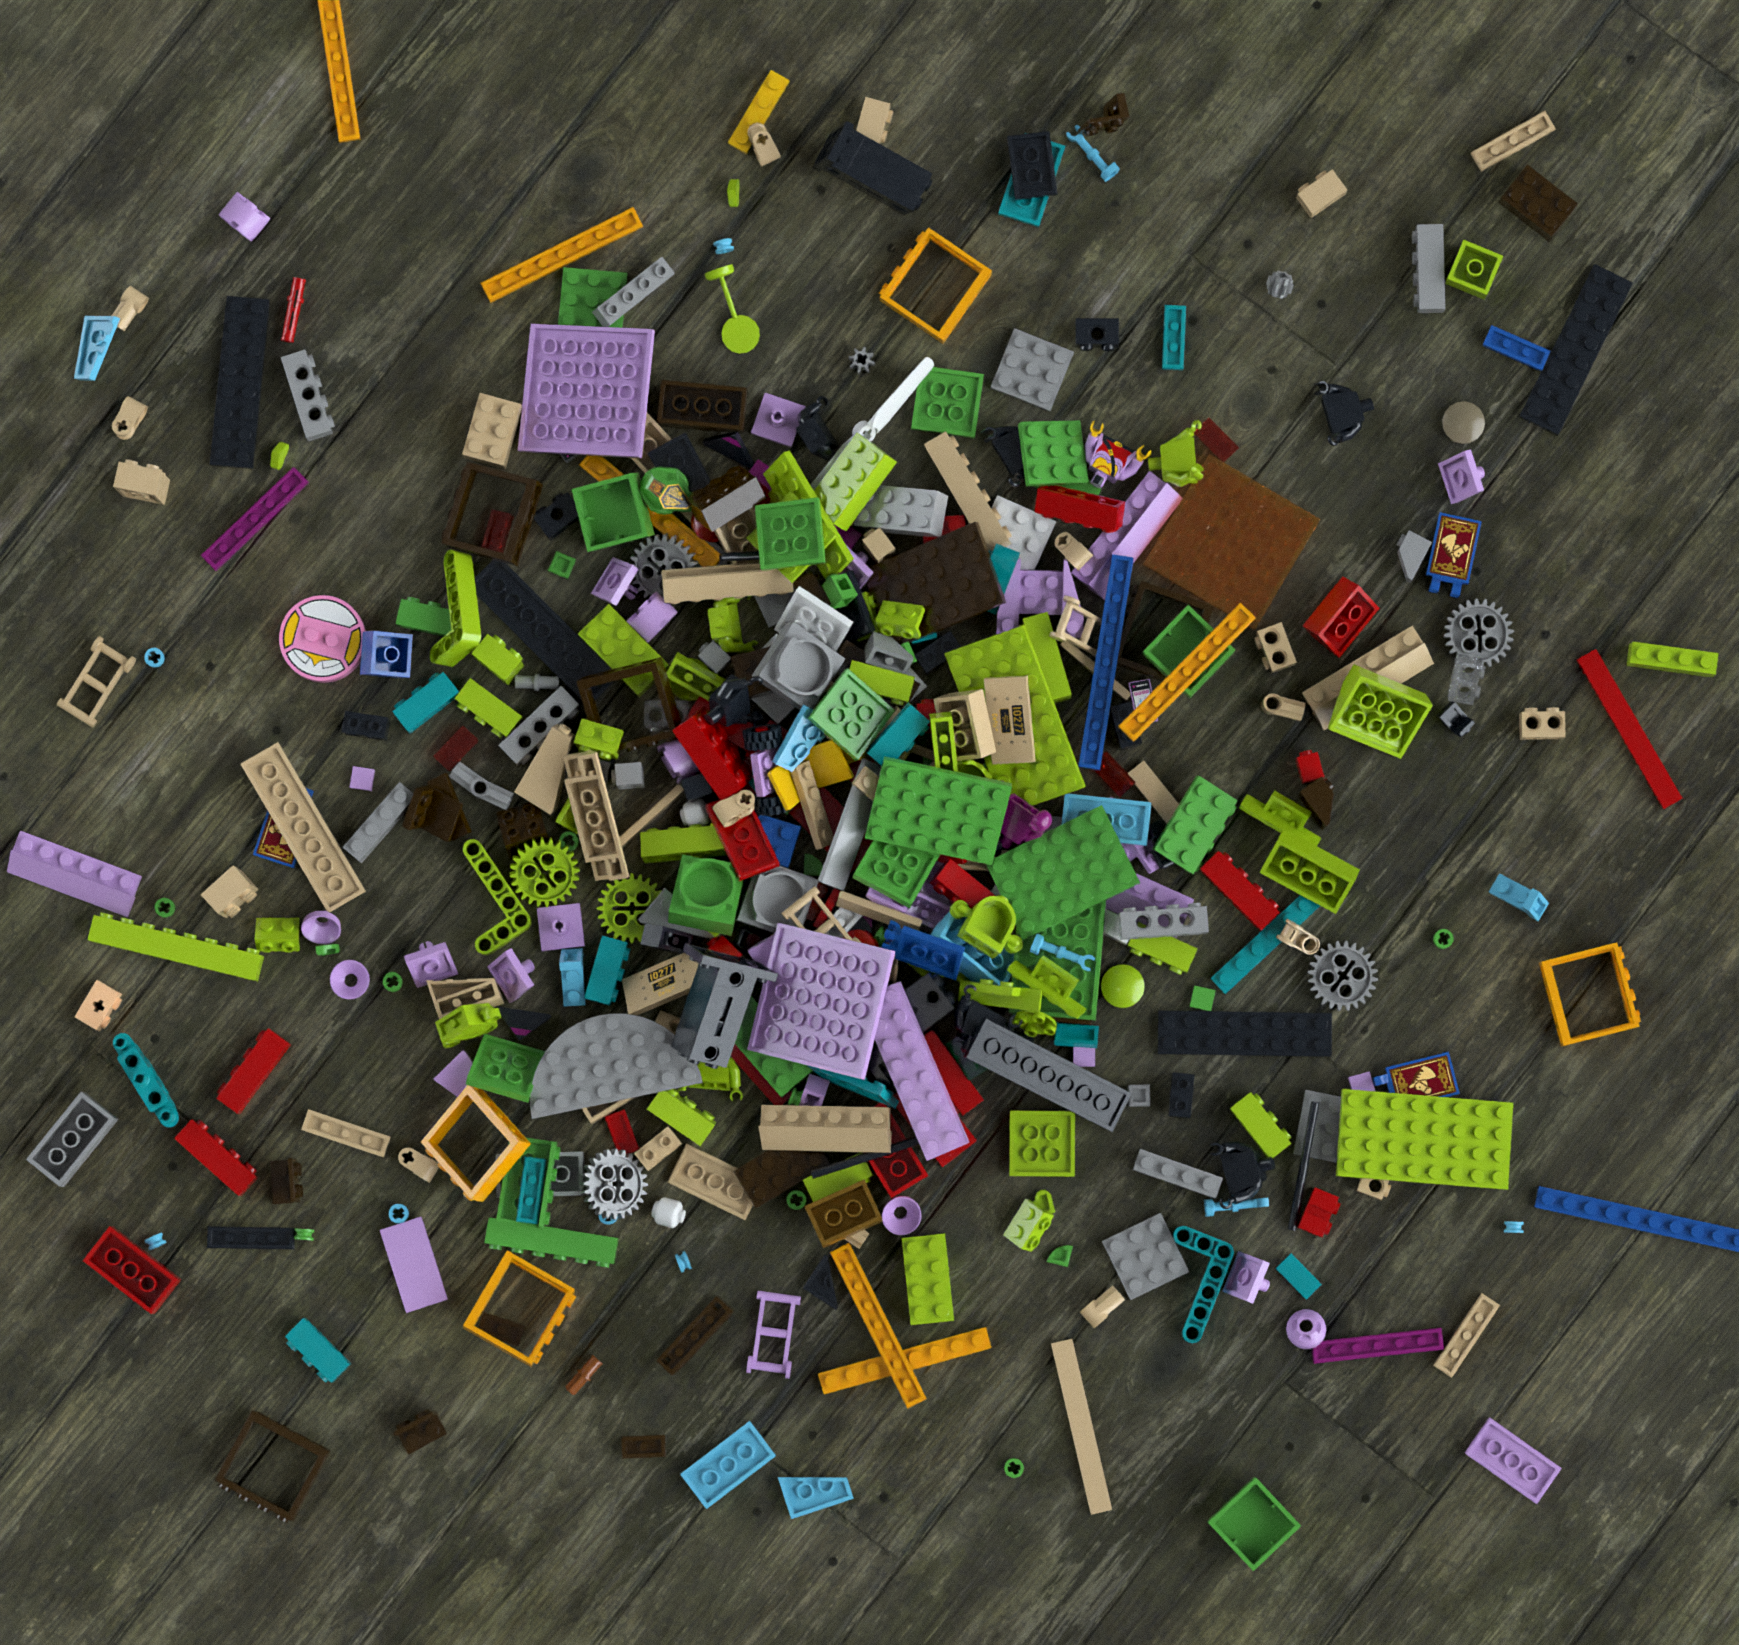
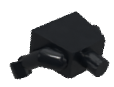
[1314,381,1374,446]
[796,396,841,461]
[980,426,1025,487]
[704,674,764,727]
[954,984,1023,1054]
[1209,1141,1275,1209]

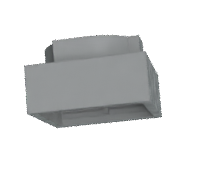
[752,622,845,710]
[735,866,818,934]

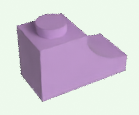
[799,1074,830,1106]

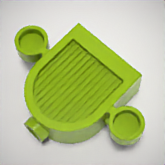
[950,895,1023,959]
[435,1003,501,1048]

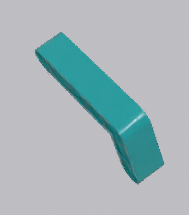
[1173,1226,1234,1343]

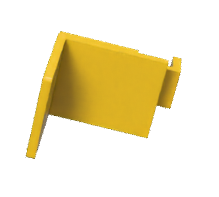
[768,740,870,811]

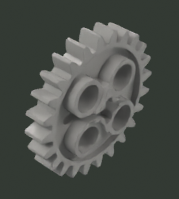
[630,533,698,598]
[1443,599,1514,669]
[1307,941,1378,1011]
[580,1149,648,1219]

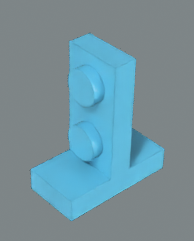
[1489,873,1549,921]
[559,948,586,1006]

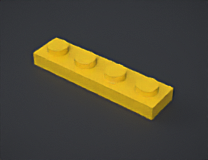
[728,70,789,155]

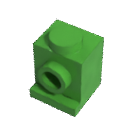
[822,573,858,609]

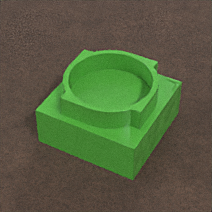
[572,472,655,552]
[1142,605,1235,699]
[668,854,745,936]
[1207,1476,1301,1571]

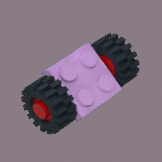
[742,724,793,816]

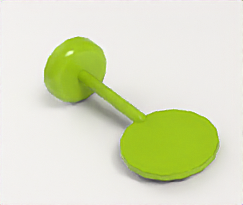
[704,264,760,354]

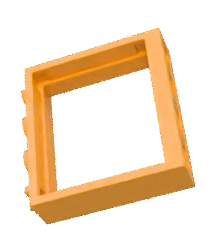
[879,227,992,344]
[1539,943,1641,1047]
[421,1085,531,1202]
[463,1250,576,1367]

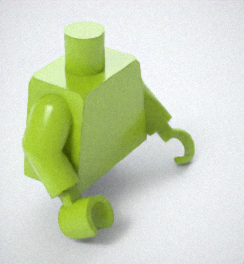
[1148,420,1204,487]
[708,596,758,653]
[677,1057,743,1101]

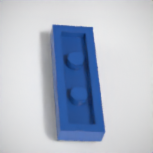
[1482,325,1551,372]

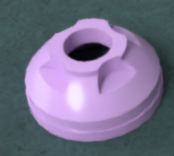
[301,911,341,944]
[330,960,370,999]
[882,1196,921,1235]
[1286,1309,1326,1349]

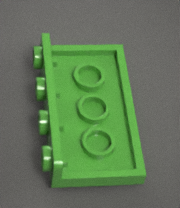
[1152,775,1238,874]
[496,1138,561,1229]

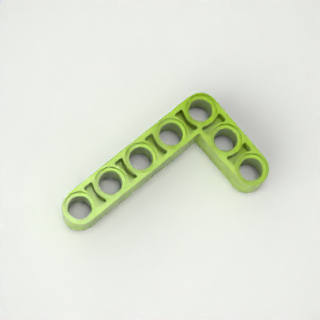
[430,550,481,667]
[463,839,532,956]

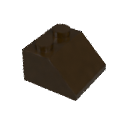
[1297,776,1334,830]

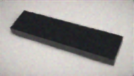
[207,1226,295,1250]

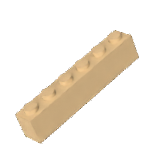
[924,431,1012,551]
[661,562,793,604]

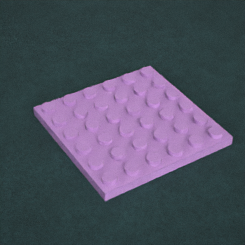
[518,324,655,458]
[747,923,895,1080]

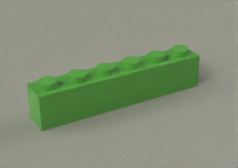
[484,1217,619,1268]

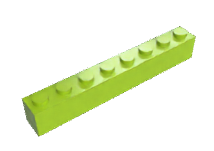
[87,913,264,982]

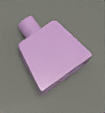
[434,1050,473,1097]

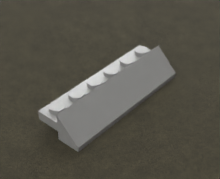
[818,758,882,891]

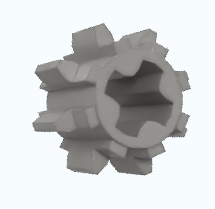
[1266,271,1293,299]
[849,347,875,375]

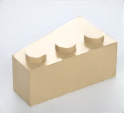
[426,978,504,1019]

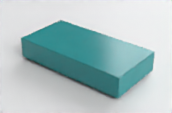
[1054,1023,1099,1048]
[1275,1253,1322,1300]

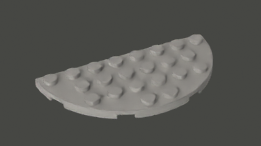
[530,1014,703,1119]

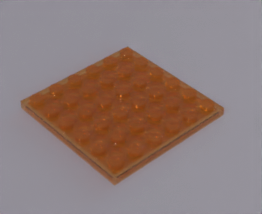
[1143,454,1320,631]

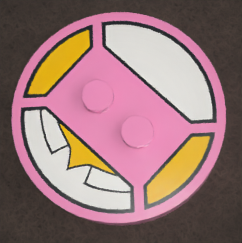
[279,595,366,683]

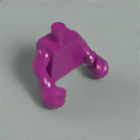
[998,780,1052,849]

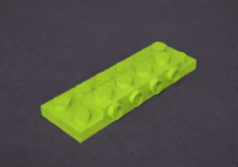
[763,450,854,578]

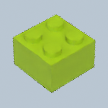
[1445,240,1503,300]
[471,634,524,685]

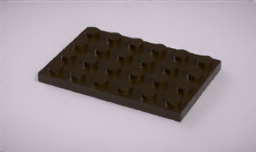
[866,522,1006,645]

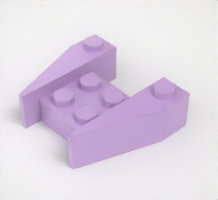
[996,557,1084,638]

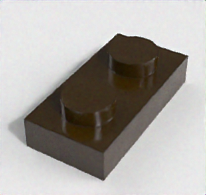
[479,1312,525,1347]
[621,1435,666,1459]

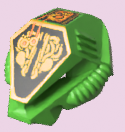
[640,467,692,515]

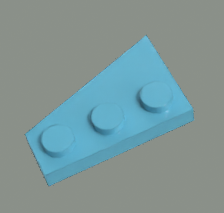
[74,316,120,381]
[772,704,826,772]
[778,1477,854,1519]

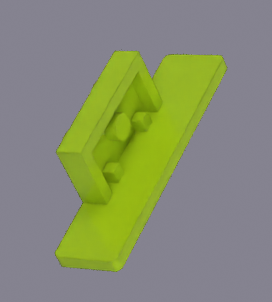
[1239,790,1321,846]
[1007,955,1086,1019]
[958,979,1042,1012]

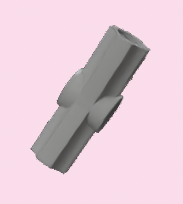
[449,762,514,810]

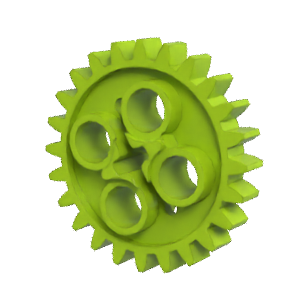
[509,837,580,907]
[596,873,662,943]

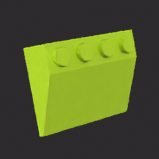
[1328,664,1433,759]

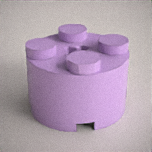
[219,192,270,242]
[626,591,677,642]
[657,739,700,784]

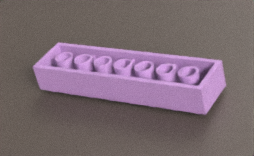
[875,981,969,1161]

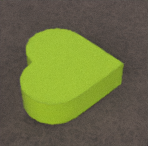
[727,179,740,207]
[270,442,289,470]
[1032,1190,1055,1213]

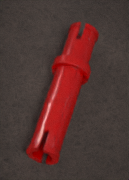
[281,277,306,343]

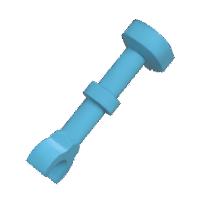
[1066,125,1120,182]
[1030,934,1095,971]
[1204,1198,1269,1217]

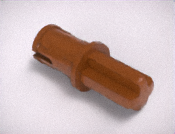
[565,1355,603,1395]

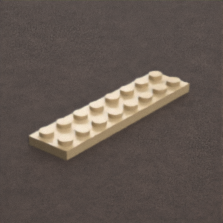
[241,742,366,912]

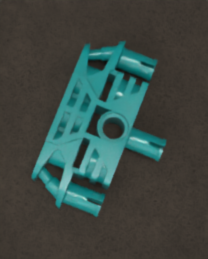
[113,1033,179,1127]

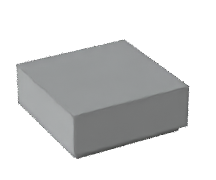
[1128,1084,1150,1107]

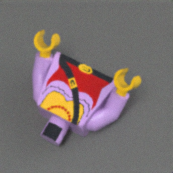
[1085,420,1151,489]

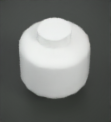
[680,798,711,827]
[652,1197,686,1228]

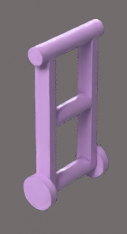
[746,1291,801,1379]

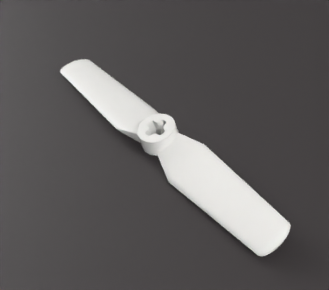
[811,357,934,490]

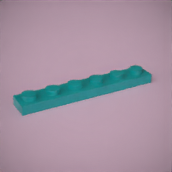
[1210,895,1320,994]

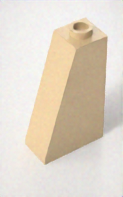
[514,724,575,815]

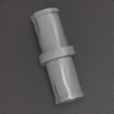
[515,674,559,691]

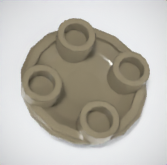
[1442,401,1485,444]

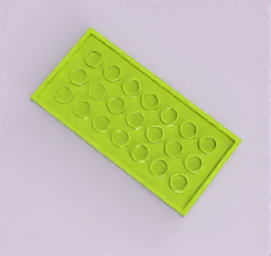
[945,624,1086,806]
[1336,1089,1513,1190]

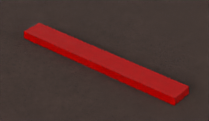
[1577,649,1683,809]

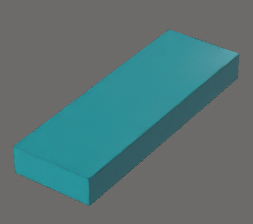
[1162,305,1186,370]
[516,1156,547,1224]

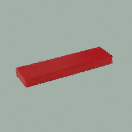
[731,1044,792,1105]

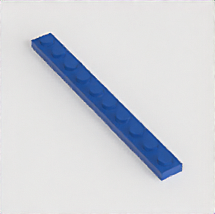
[1078,554,1134,771]
[1534,1186,1739,1252]

